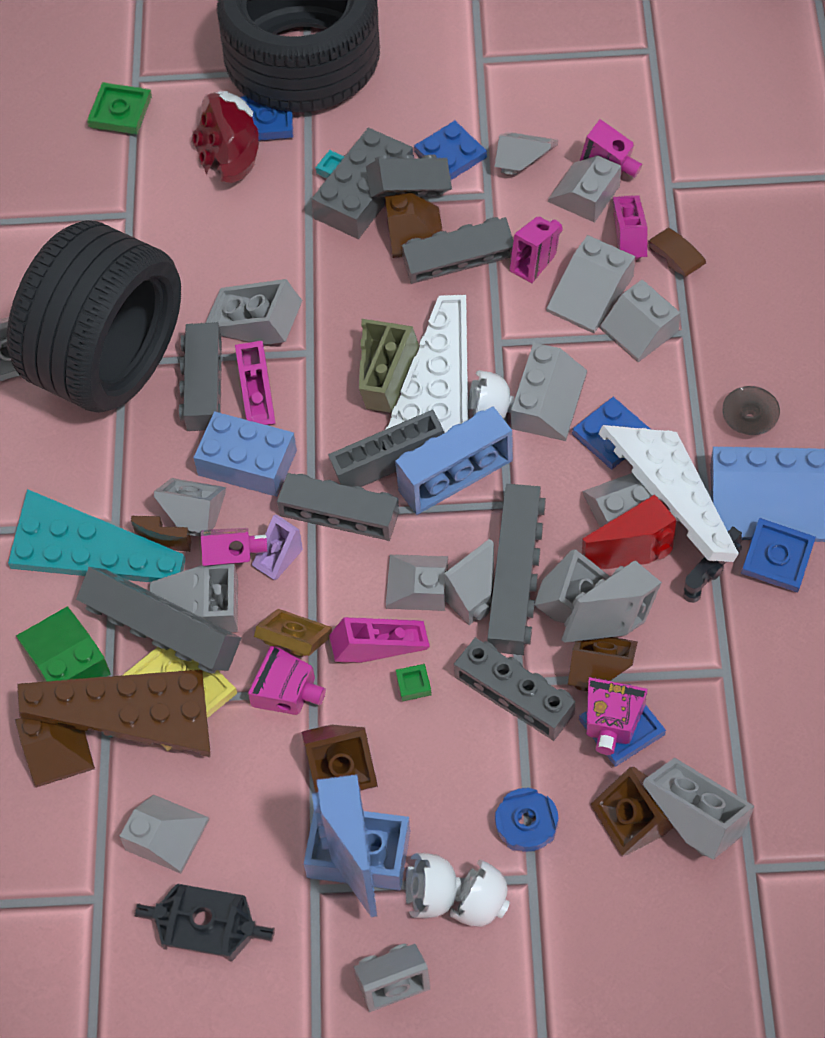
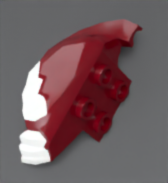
[192,91,259,183]

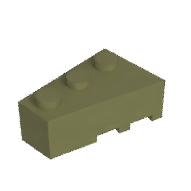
[359,319,419,413]

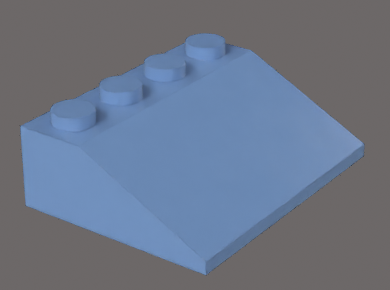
[710,447,825,542]
[312,775,377,917]

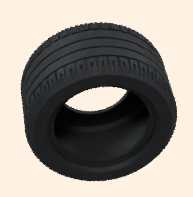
[217,0,380,112]
[7,220,181,413]

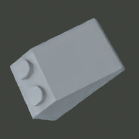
[546,235,635,334]
[206,279,302,345]
[643,758,754,860]

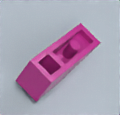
[613,195,647,260]
[235,341,276,425]
[329,617,430,662]

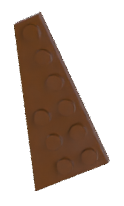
[17,669,211,757]

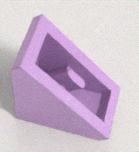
[252,515,303,580]

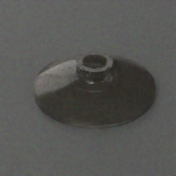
[722,386,780,435]

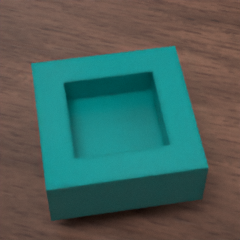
[316,150,345,179]

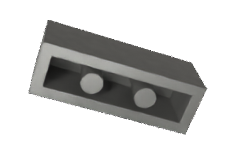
[366,154,452,198]

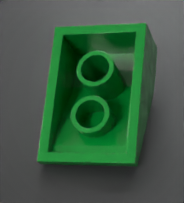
[16,606,111,682]

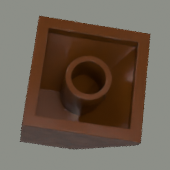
[385,193,443,258]
[568,637,638,691]
[15,717,95,788]
[301,724,378,793]
[590,767,674,856]

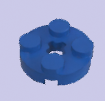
[495,788,558,852]

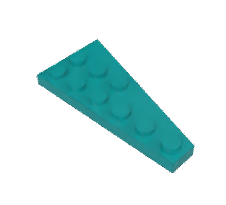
[8,489,186,582]

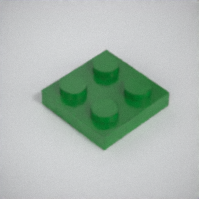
[87,82,152,135]

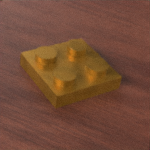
[254,609,332,656]

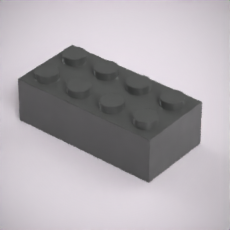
[311,127,413,240]

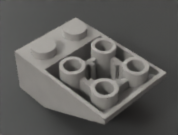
[561,561,662,642]
[150,563,238,632]

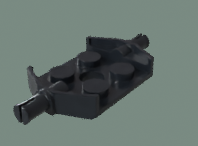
[135,884,275,962]

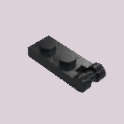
[683,527,742,603]

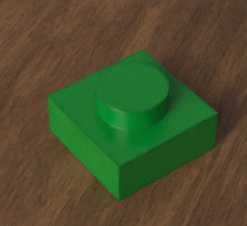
[395,664,432,702]

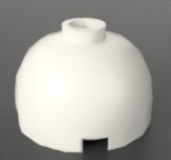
[468,370,515,420]
[405,853,461,919]
[450,860,510,926]

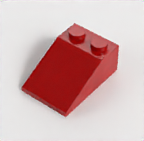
[582,495,677,570]

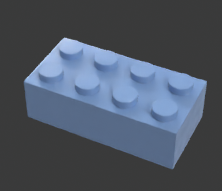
[395,406,513,515]

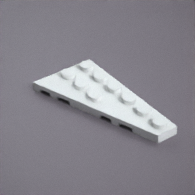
[385,295,468,433]
[598,425,739,562]

